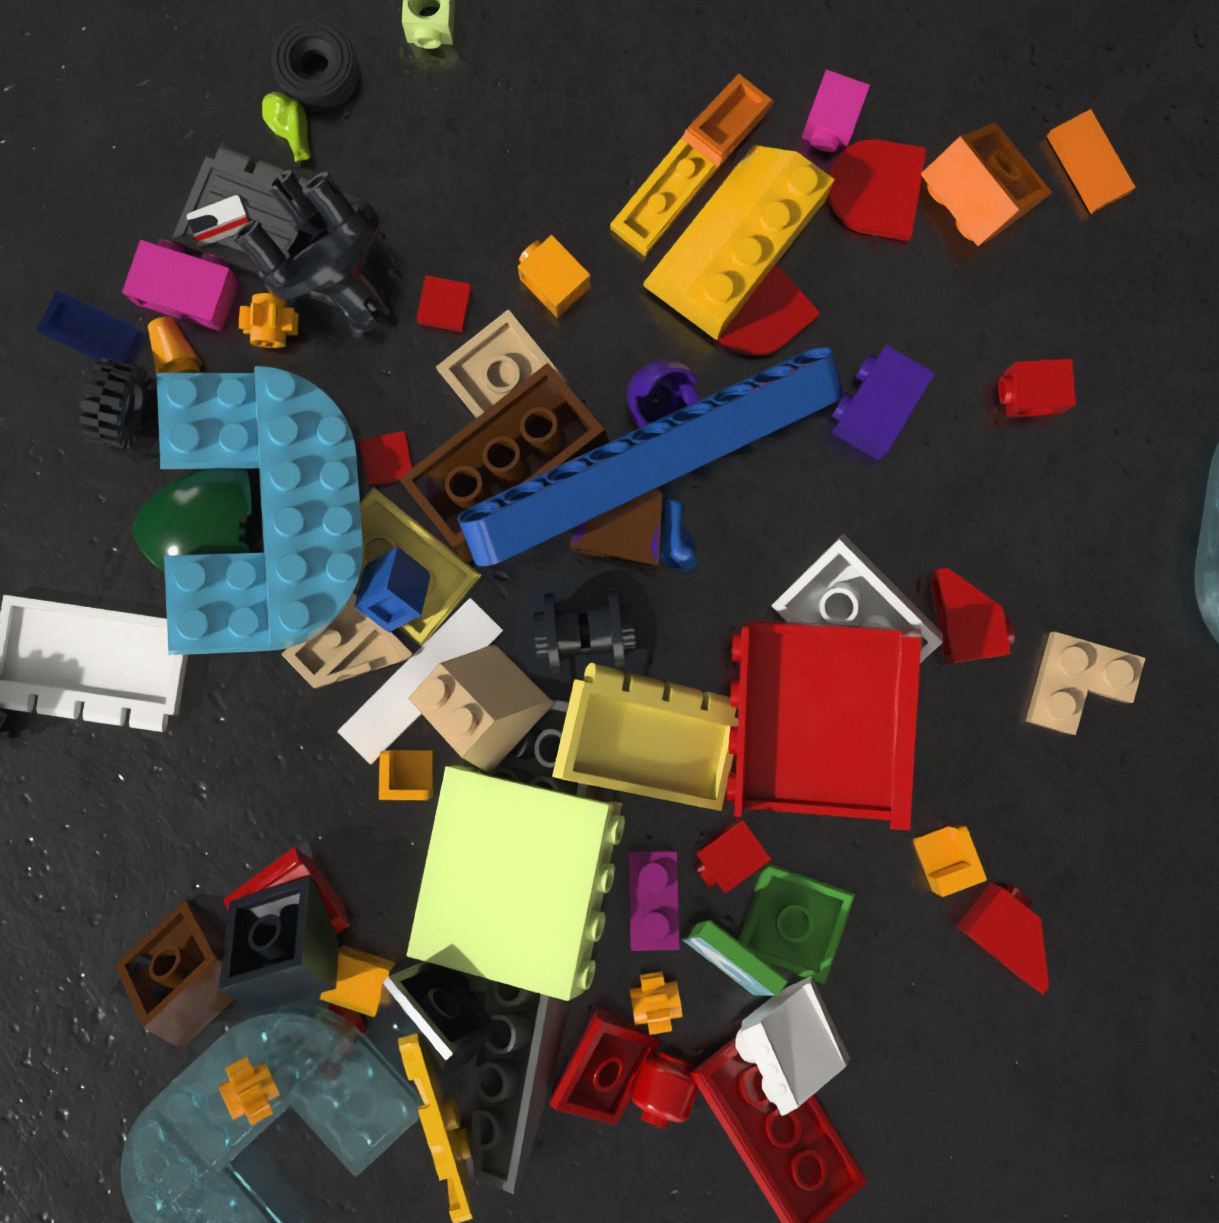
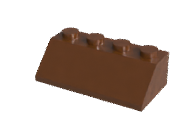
[399,363,610,564]

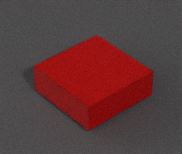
[416,275,472,333]
[359,431,413,487]

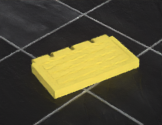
[552,663,738,811]

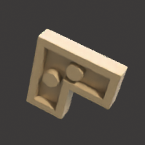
[1025,632,1145,735]

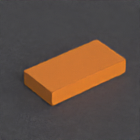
[682,74,774,167]
[1047,109,1136,214]

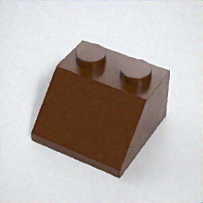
[115,900,234,1049]

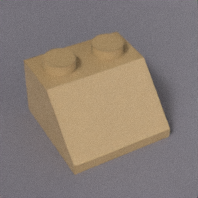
[408,644,554,774]

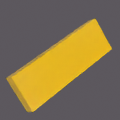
[610,136,727,257]

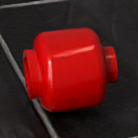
[631,1051,699,1129]

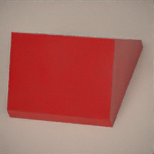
[549,1004,661,1125]

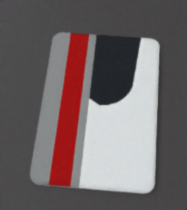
[187,195,249,247]

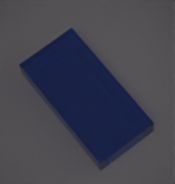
[36,290,144,363]

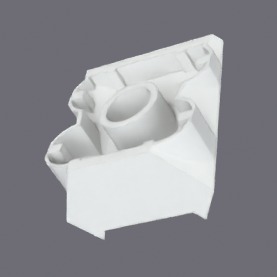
[735,976,850,1116]

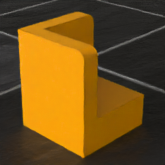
[379,750,434,800]
[913,822,987,897]

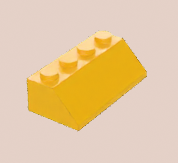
[643,145,835,340]

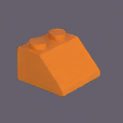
[921,122,1052,246]

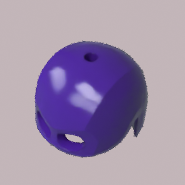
[627,360,700,428]

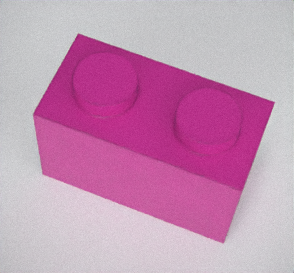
[122,239,240,333]

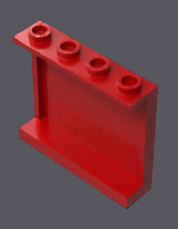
[727,620,921,830]

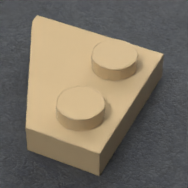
[281,591,414,689]

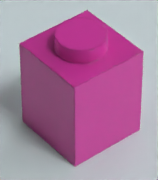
[802,69,870,152]

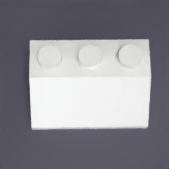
[771,534,943,663]

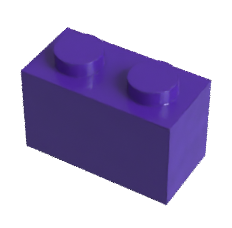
[832,345,935,461]

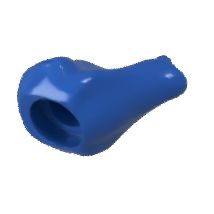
[660,497,698,572]

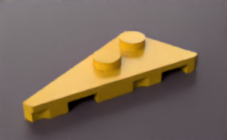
[398,1033,473,1223]

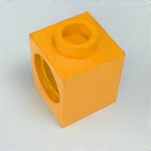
[517,235,591,318]
[320,945,396,1017]

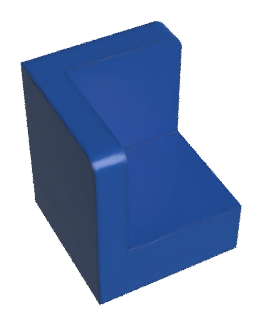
[354,546,431,633]

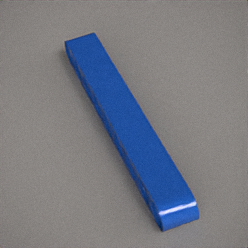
[457,347,844,566]

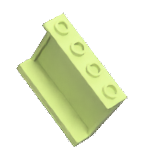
[407,765,625,1001]

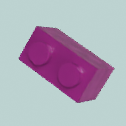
[628,847,679,951]

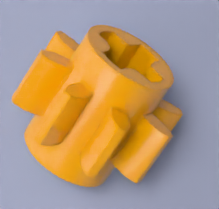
[239,293,298,348]
[630,972,683,1035]
[217,1056,280,1125]

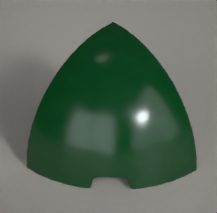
[131,468,252,573]

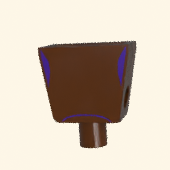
[570,488,662,569]

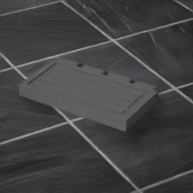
[171,145,379,308]

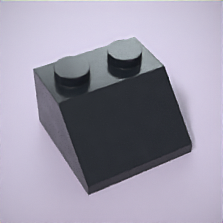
[219,876,339,1012]
[379,961,499,1079]

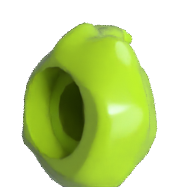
[262,92,311,162]

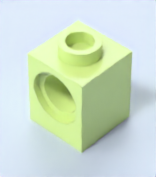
[402,0,455,49]

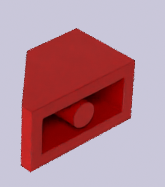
[929,568,1014,665]
[956,883,1049,994]

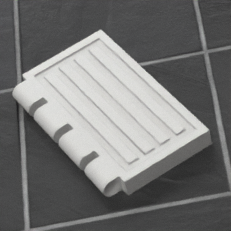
[0,595,188,732]

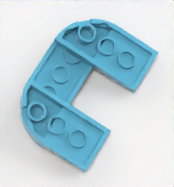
[157,366,363,655]

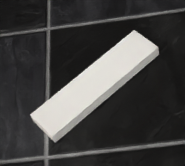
[337,598,504,765]

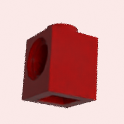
[998,359,1076,417]
[693,817,772,893]

